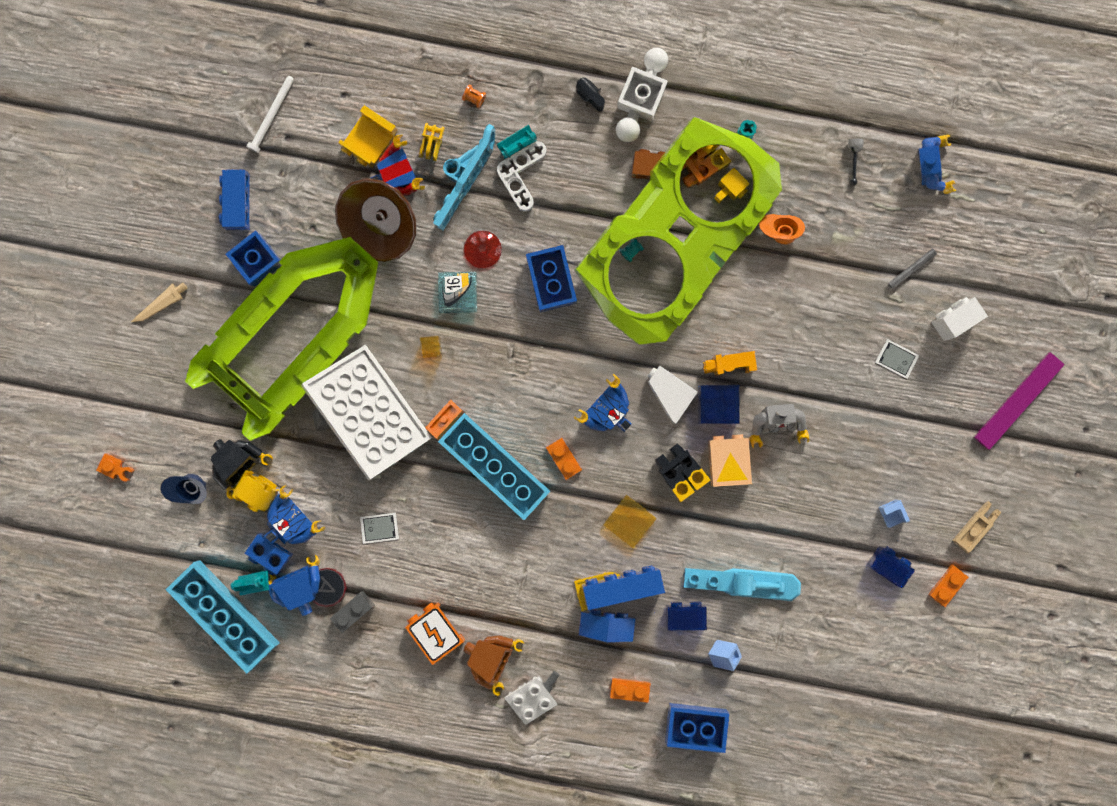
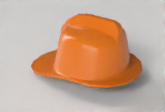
[759,214,805,245]

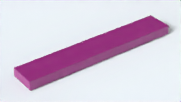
[973,352,1065,450]

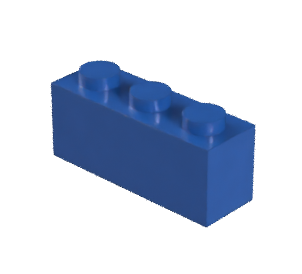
[219,169,250,230]

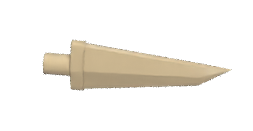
[131,283,188,322]

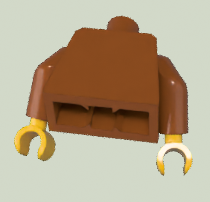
[463,635,524,696]

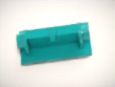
[496,124,537,160]
[230,571,269,596]

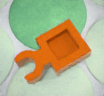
[96,453,135,482]

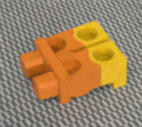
[682,145,732,188]

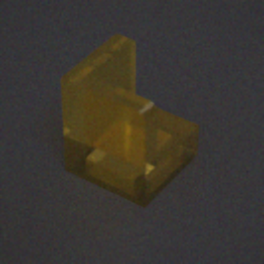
[420,336,442,358]

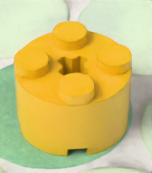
[232,470,279,512]

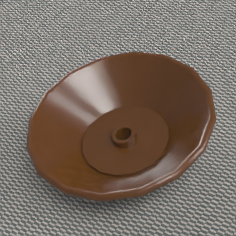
[335,178,416,262]

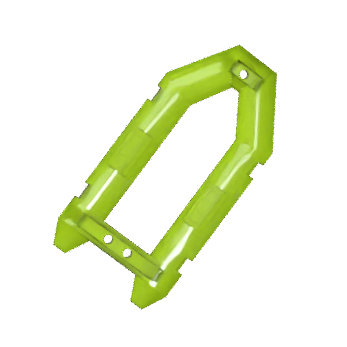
[185,237,378,440]

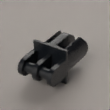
[576,77,605,112]

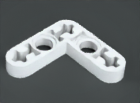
[497,141,546,212]

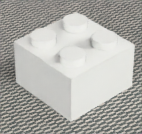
[931,297,988,341]

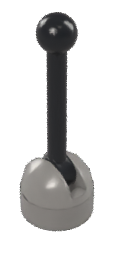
[848,139,864,186]

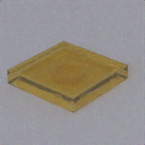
[603,495,657,548]

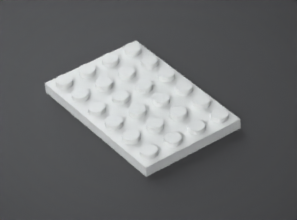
[301,345,432,481]

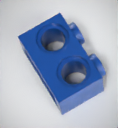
[244,533,293,575]

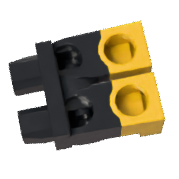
[655,443,711,502]

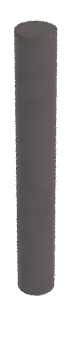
[888,248,937,289]

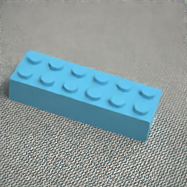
[438,413,550,520]
[166,560,280,674]

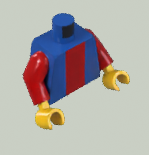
[370,135,425,196]

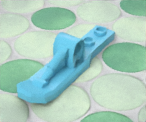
[433,124,496,231]
[683,568,801,601]

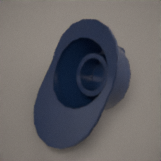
[160,474,207,504]

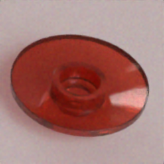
[464,231,502,268]

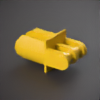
[418,123,445,161]

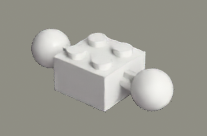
[616,48,668,142]

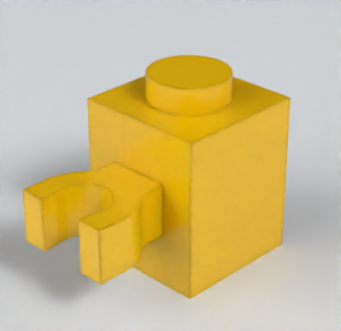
[714,168,750,203]

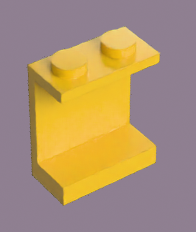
[338,105,398,168]

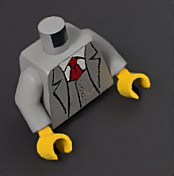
[749,404,810,448]

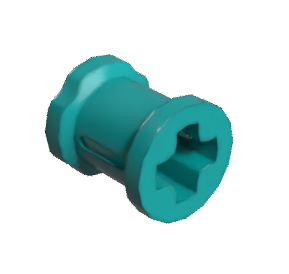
[737,120,757,139]
[619,238,644,263]

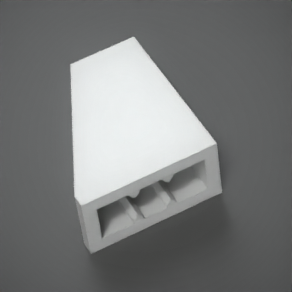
[647,366,698,424]

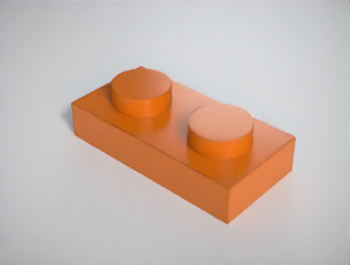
[425,400,465,441]
[546,438,582,480]
[928,565,969,607]
[610,678,651,703]

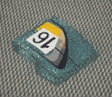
[438,272,477,313]

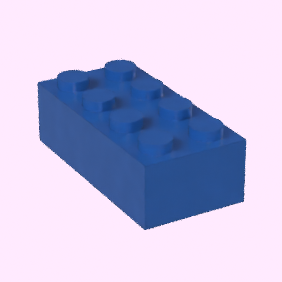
[582,565,665,610]

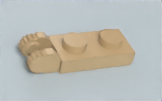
[952,501,1001,554]

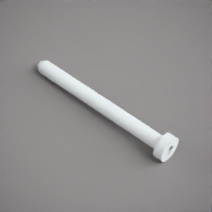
[246,76,294,153]

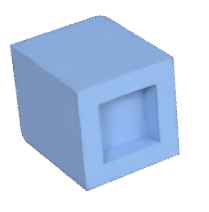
[878,499,910,528]
[708,640,742,671]

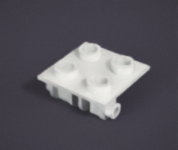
[504,676,557,725]

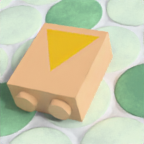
[708,434,752,487]

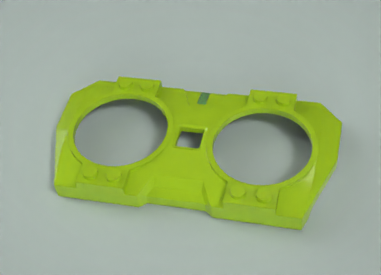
[574,117,782,345]

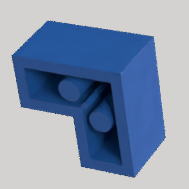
[579,609,636,642]

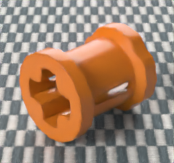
[462,84,486,109]

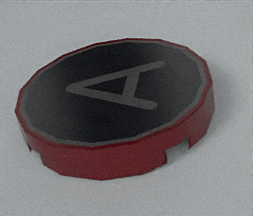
[313,568,347,607]

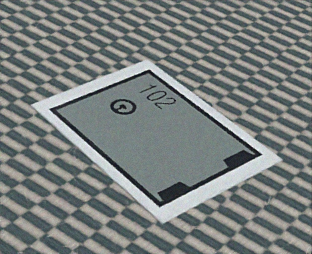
[875,339,919,379]
[360,513,399,544]

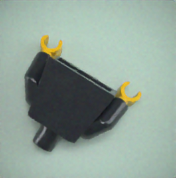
[211,439,273,499]

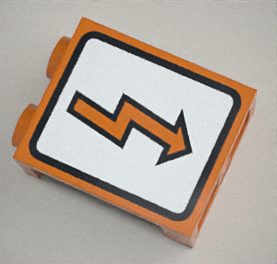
[405,602,465,665]

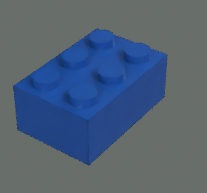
[526,245,577,313]
[665,703,729,753]

